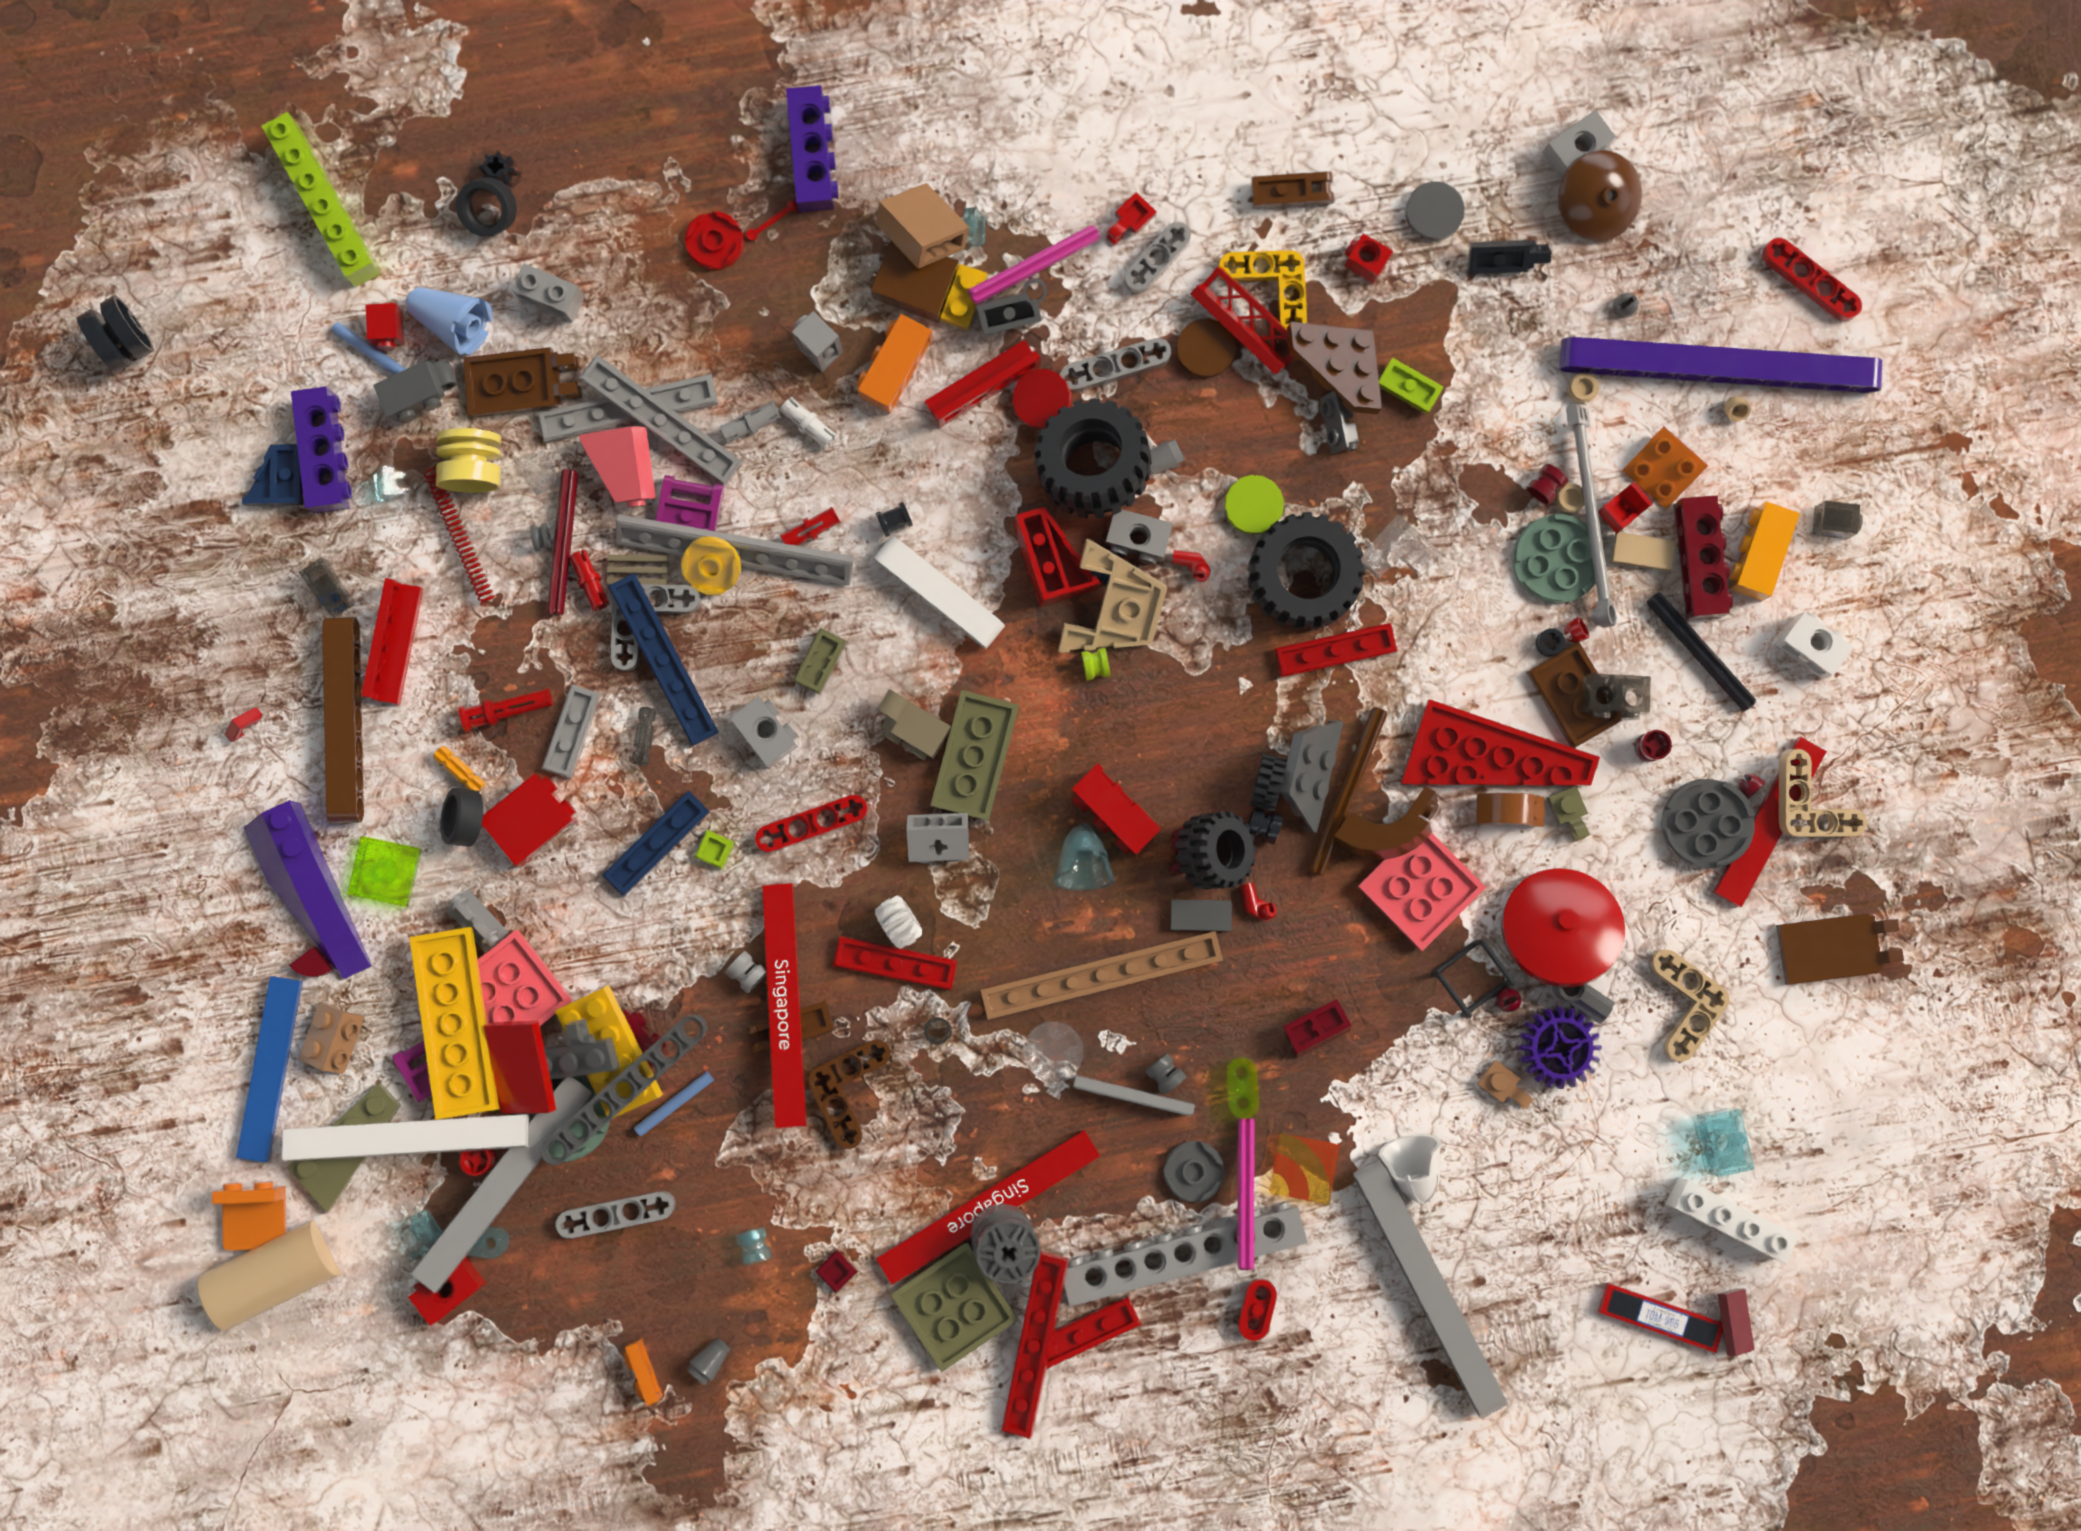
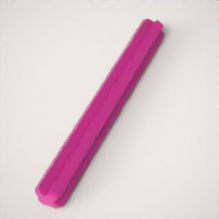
[968,226,1100,304]
[1237,1118,1254,1271]

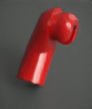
[1240,882,1277,921]

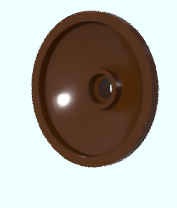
[1558,150,1642,241]

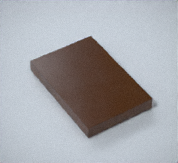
[1526,642,1625,748]

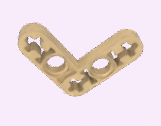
[1779,749,1867,837]
[1649,949,1729,1062]

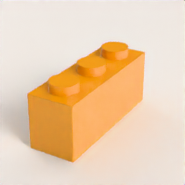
[1729,501,1800,601]

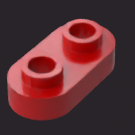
[1238,1278,1277,1341]

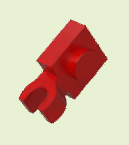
[1106,192,1157,246]

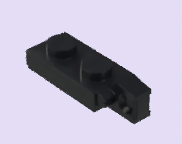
[1467,240,1552,274]

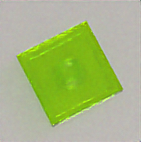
[347,836,422,907]

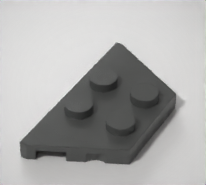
[1280,720,1343,833]

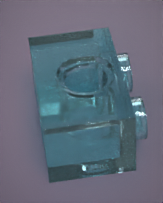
[1695,1107,1755,1177]

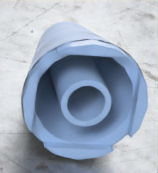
[406,287,492,355]

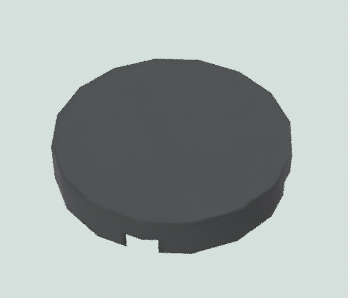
[1405,181,1465,241]
[1164,1140,1224,1202]

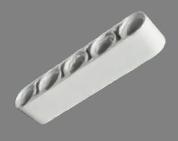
[873,535,1005,649]

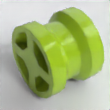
[1081,648,1110,681]

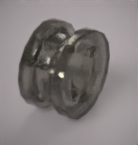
[924,1017,952,1044]

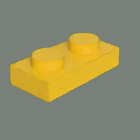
[940,264,988,331]

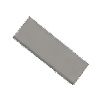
[542,684,601,779]

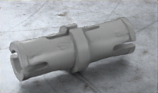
[719,401,781,444]

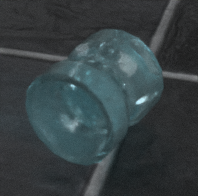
[735,1227,773,1266]

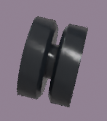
[76,295,154,373]

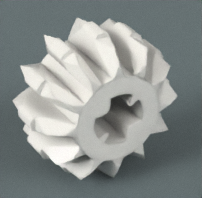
[875,896,922,949]

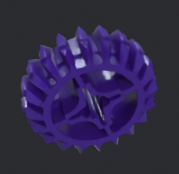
[1518,1006,1602,1089]

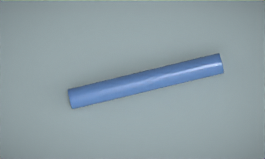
[331,322,406,375]
[634,1071,714,1137]

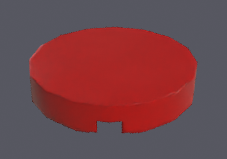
[685,211,744,271]
[1013,368,1072,428]

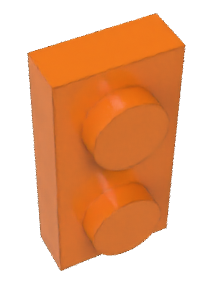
[624,1338,663,1406]

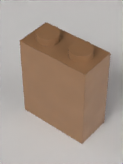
[876,183,969,269]

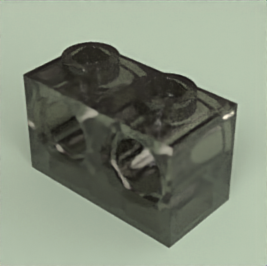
[1582,673,1651,720]

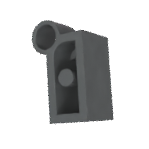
[977,278,1047,335]
[373,360,458,423]

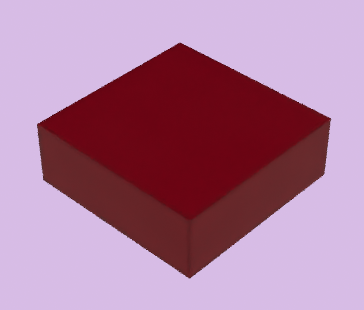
[815,1249,859,1293]

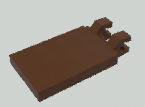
[463,347,582,418]
[1776,913,1904,985]

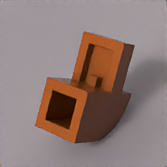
[1476,793,1545,827]

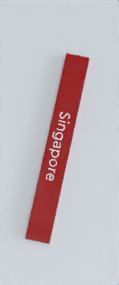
[762,883,807,1129]
[876,1129,1100,1285]

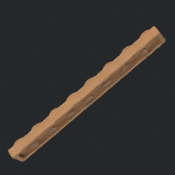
[981,931,1223,1019]

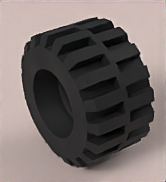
[1175,811,1256,889]

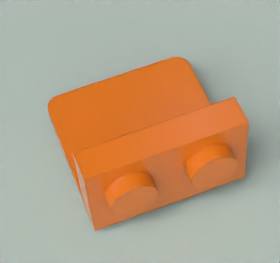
[212,1181,286,1251]

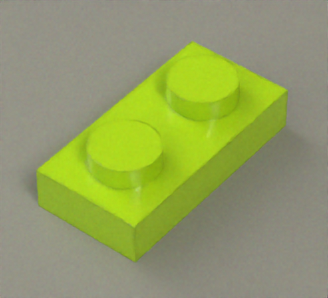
[1379,357,1444,414]

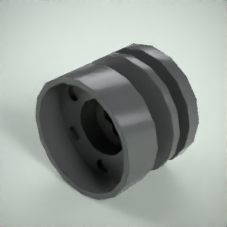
[970,1204,1041,1284]

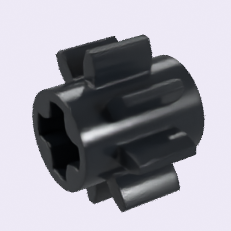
[479,151,518,187]

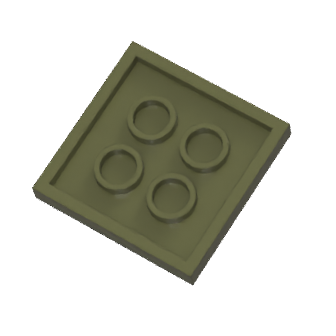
[890,1241,1018,1372]

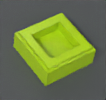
[695,830,735,869]

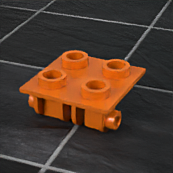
[1622,426,1709,510]

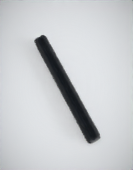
[1647,592,1757,711]

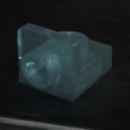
[409,1209,443,1260]

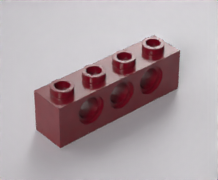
[1674,495,1733,620]

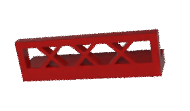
[1190,266,1294,375]
[924,339,1041,428]
[361,578,424,705]

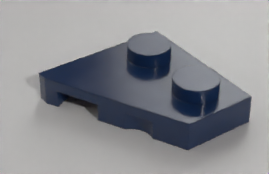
[242,444,303,506]

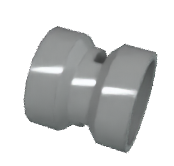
[725,951,767,994]

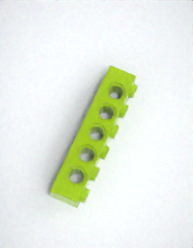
[262,112,382,287]

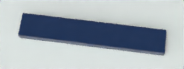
[608,573,719,747]

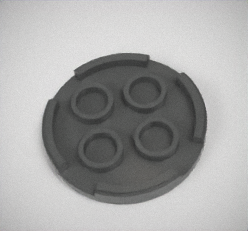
[1661,779,1754,869]

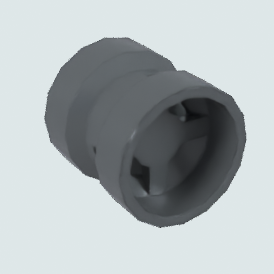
[1145,1052,1187,1095]

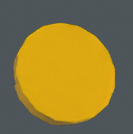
[680,536,741,595]

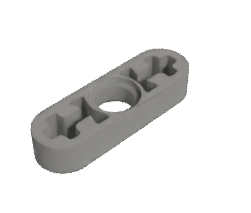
[1124,222,1191,294]

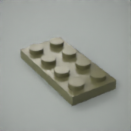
[930,690,1019,822]

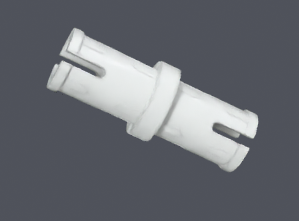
[780,397,837,449]

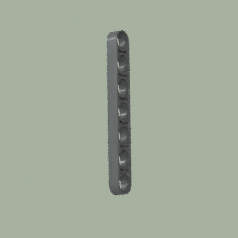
[540,1014,708,1165]

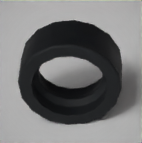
[455,177,517,237]
[440,788,483,847]

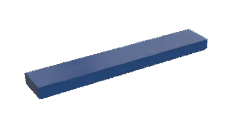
[236,976,303,1162]

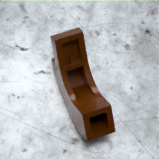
[1335,786,1439,860]

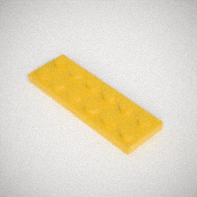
[409,927,499,1120]

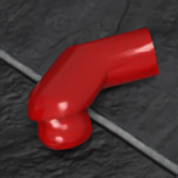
[1172,550,1211,582]

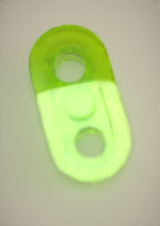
[1226,1057,1259,1119]

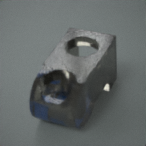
[299,557,355,618]

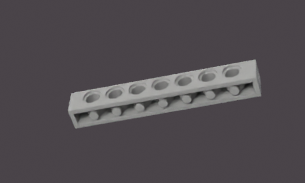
[1064,1201,1308,1307]

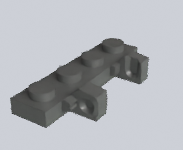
[544,1019,620,1079]

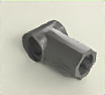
[1552,984,1615,1024]

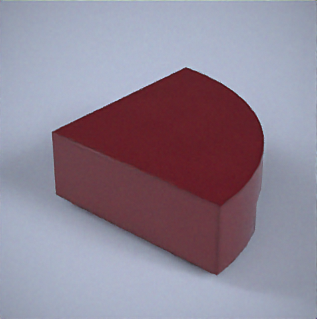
[289,947,335,977]

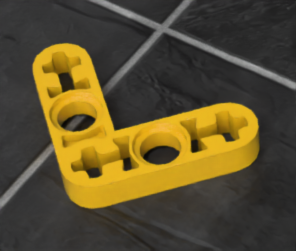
[1219,250,1307,328]

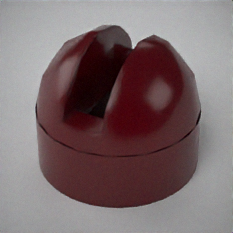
[1738,773,1766,799]
[1496,988,1522,1012]

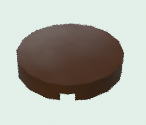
[1177,319,1235,378]

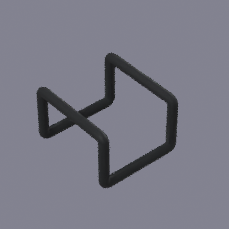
[1430,939,1515,1019]

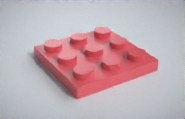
[1357,833,1486,951]
[478,930,574,1027]

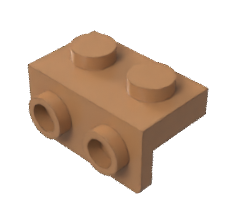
[298,1002,364,1074]

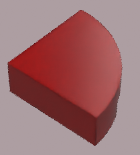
[224,707,263,742]

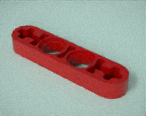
[1762,237,1862,322]
[755,795,868,853]

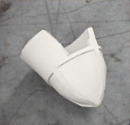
[1378,1134,1442,1204]

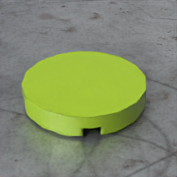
[1225,475,1284,535]

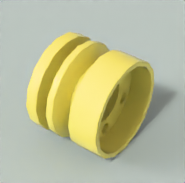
[436,428,501,493]

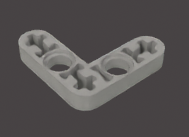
[611,584,701,672]

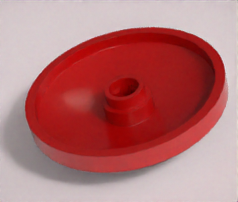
[1501,868,1625,987]

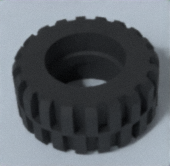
[1034,398,1152,519]
[1247,512,1365,631]

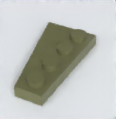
[286,1083,401,1213]

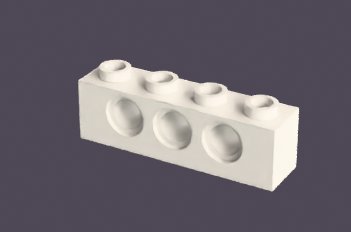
[1665,1177,1799,1264]

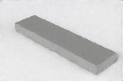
[1073,1074,1195,1116]

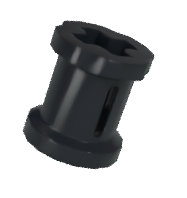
[875,501,913,537]

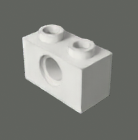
[1774,612,1853,679]

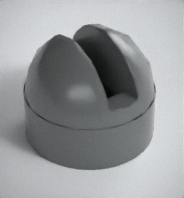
[1613,292,1639,318]

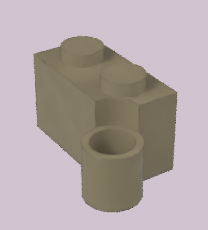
[876,689,951,760]

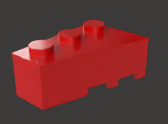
[1012,507,1100,607]
[1071,763,1161,856]

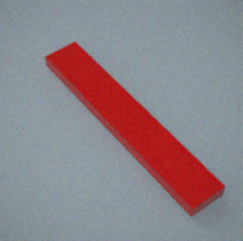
[1712,737,1827,907]
[1001,1251,1069,1439]

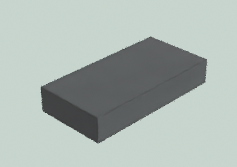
[1170,900,1232,931]

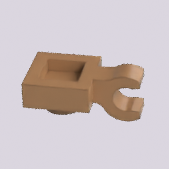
[1477,1060,1534,1109]

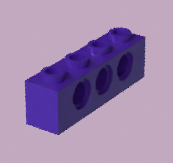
[786,85,839,212]
[290,386,352,514]

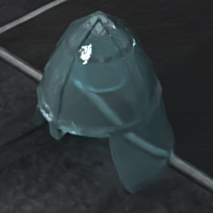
[1053,823,1115,890]

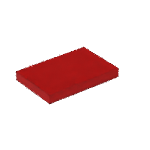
[484,1021,557,1113]

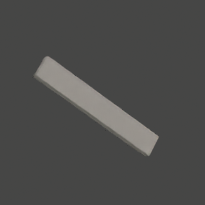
[579,354,742,486]
[537,374,719,443]

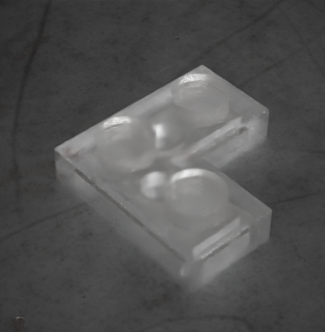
[1361,514,1442,579]

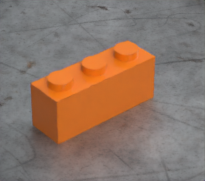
[856,314,933,414]

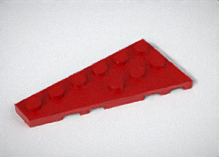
[1399,699,1600,786]

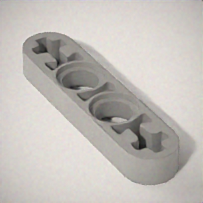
[1060,338,1171,393]
[556,1191,676,1238]

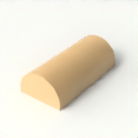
[197,1219,341,1331]

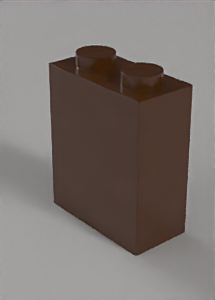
[868,240,959,323]

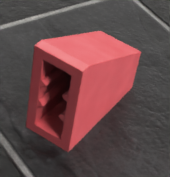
[579,426,656,508]

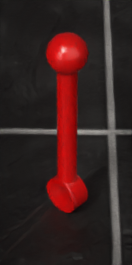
[746,200,798,242]

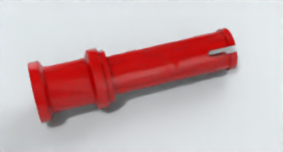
[458,688,554,733]

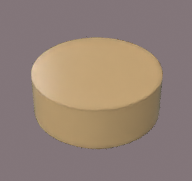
[1567,373,1599,404]
[1555,483,1584,514]

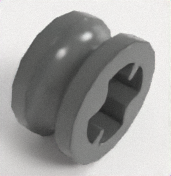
[530,522,552,551]

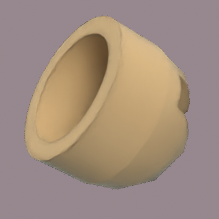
[1724,395,1751,422]

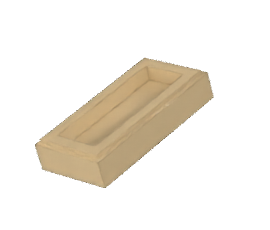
[1611,532,1676,572]

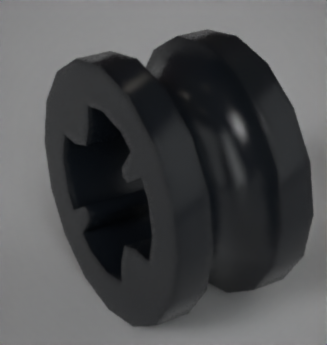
[1535,628,1565,657]

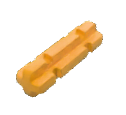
[433,746,485,792]

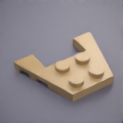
[1058,539,1167,653]

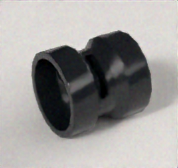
[1248,807,1283,845]

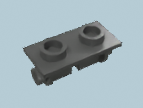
[1320,391,1359,455]

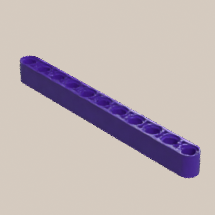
[1559,337,1883,393]

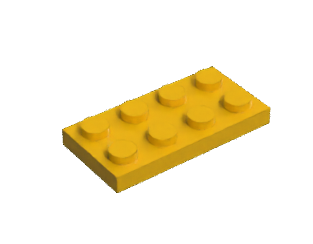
[555,985,663,1119]

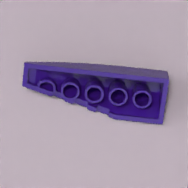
[244,800,372,979]

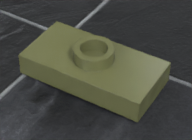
[793,628,847,695]

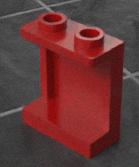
[482,773,578,868]

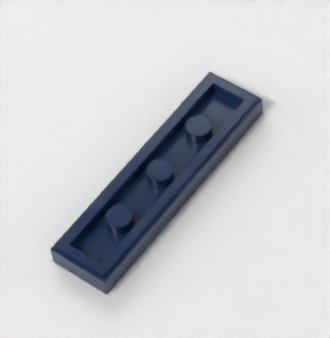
[602,790,711,897]

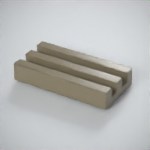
[607,554,669,586]

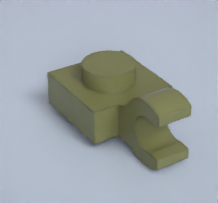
[1547,786,1590,842]

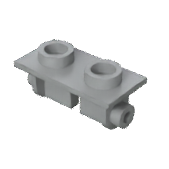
[446,889,509,953]

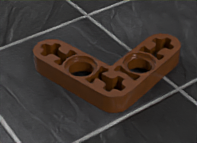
[808,1039,891,1149]

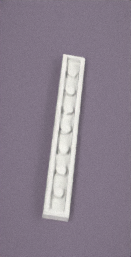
[282,1115,529,1162]

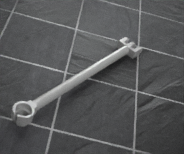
[1566,404,1617,628]

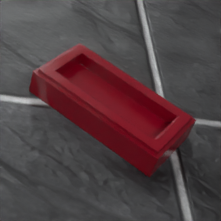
[1718,1288,1755,1356]

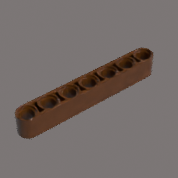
[322,617,364,824]

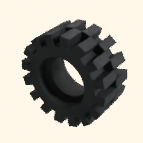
[1250,753,1287,812]

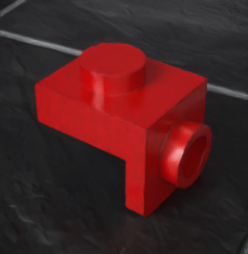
[1598,482,1652,534]

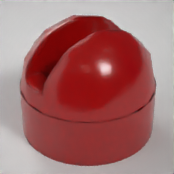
[1564,617,1590,643]

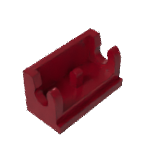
[1283,999,1352,1058]

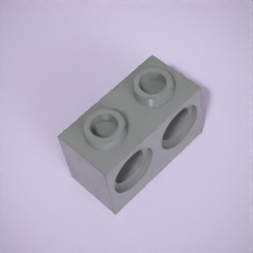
[512,263,585,322]

